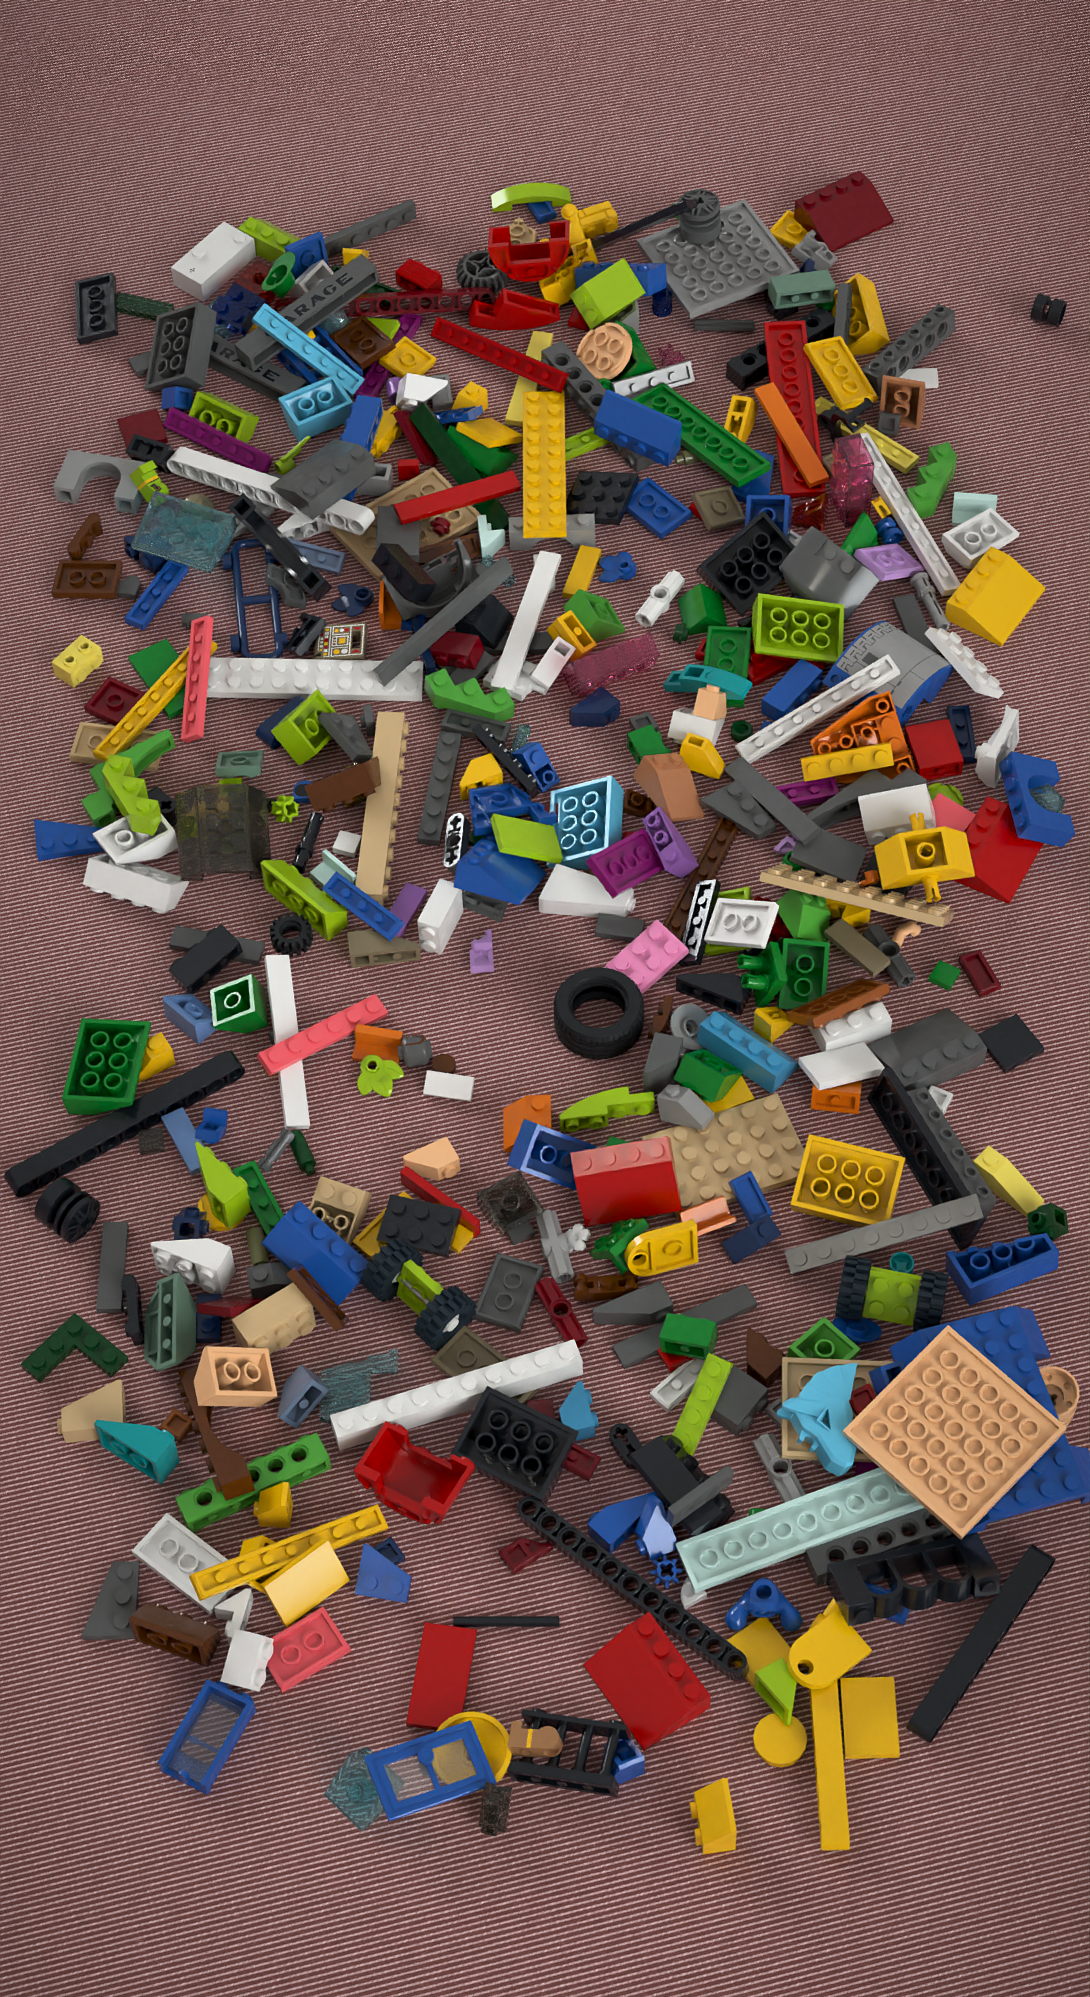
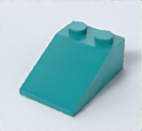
[94,1420,180,1485]

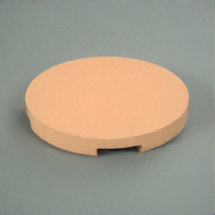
[576,322,632,380]

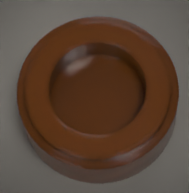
[432,1054,456,1074]

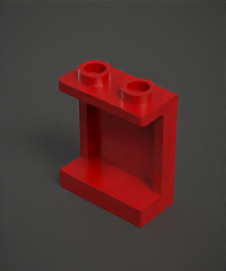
[904,719,964,781]

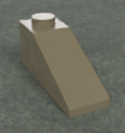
[347,930,421,968]

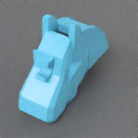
[776,1363,857,1476]

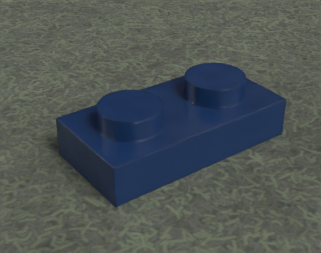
[196,1294,223,1343]

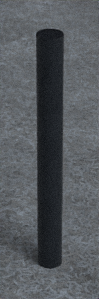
[453,1616,559,1627]

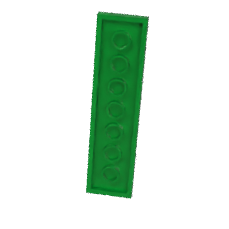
[631,382,771,488]

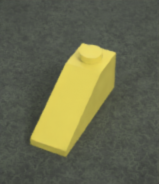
[973,1145,1044,1218]

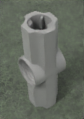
[536,1209,574,1284]
[753,1433,806,1503]

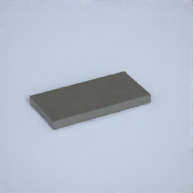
[376,506,421,562]

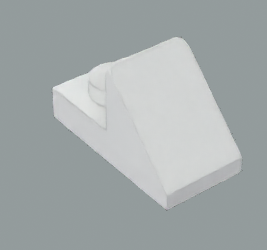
[214,1589,254,1646]

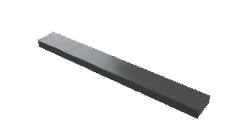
[373,556,514,687]

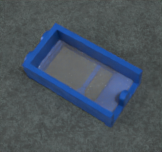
[158,1679,256,1795]

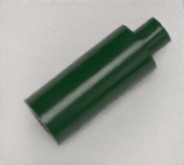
[288,1130,316,1176]

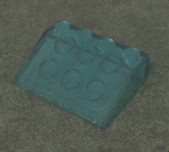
[131,491,238,573]

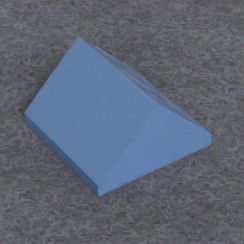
[162,994,216,1045]

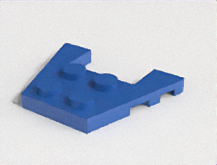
[468,783,558,836]

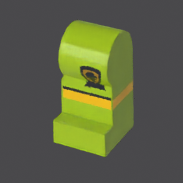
[129,460,169,505]

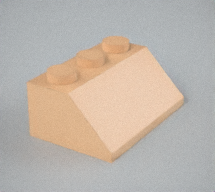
[194,1346,277,1407]

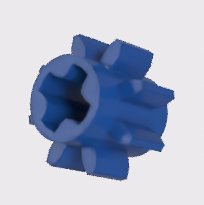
[649,1555,682,1589]

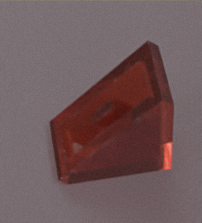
[791,493,829,531]

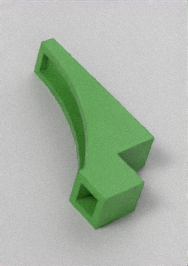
[81,729,176,828]

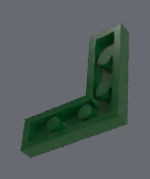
[21,1313,129,1383]

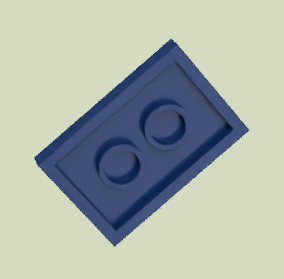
[626,477,692,539]

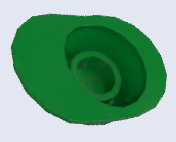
[261,252,295,298]

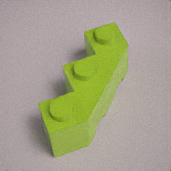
[102,754,162,835]

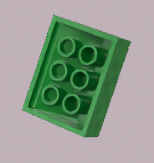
[62,1018,151,1115]

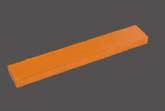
[754,382,829,488]

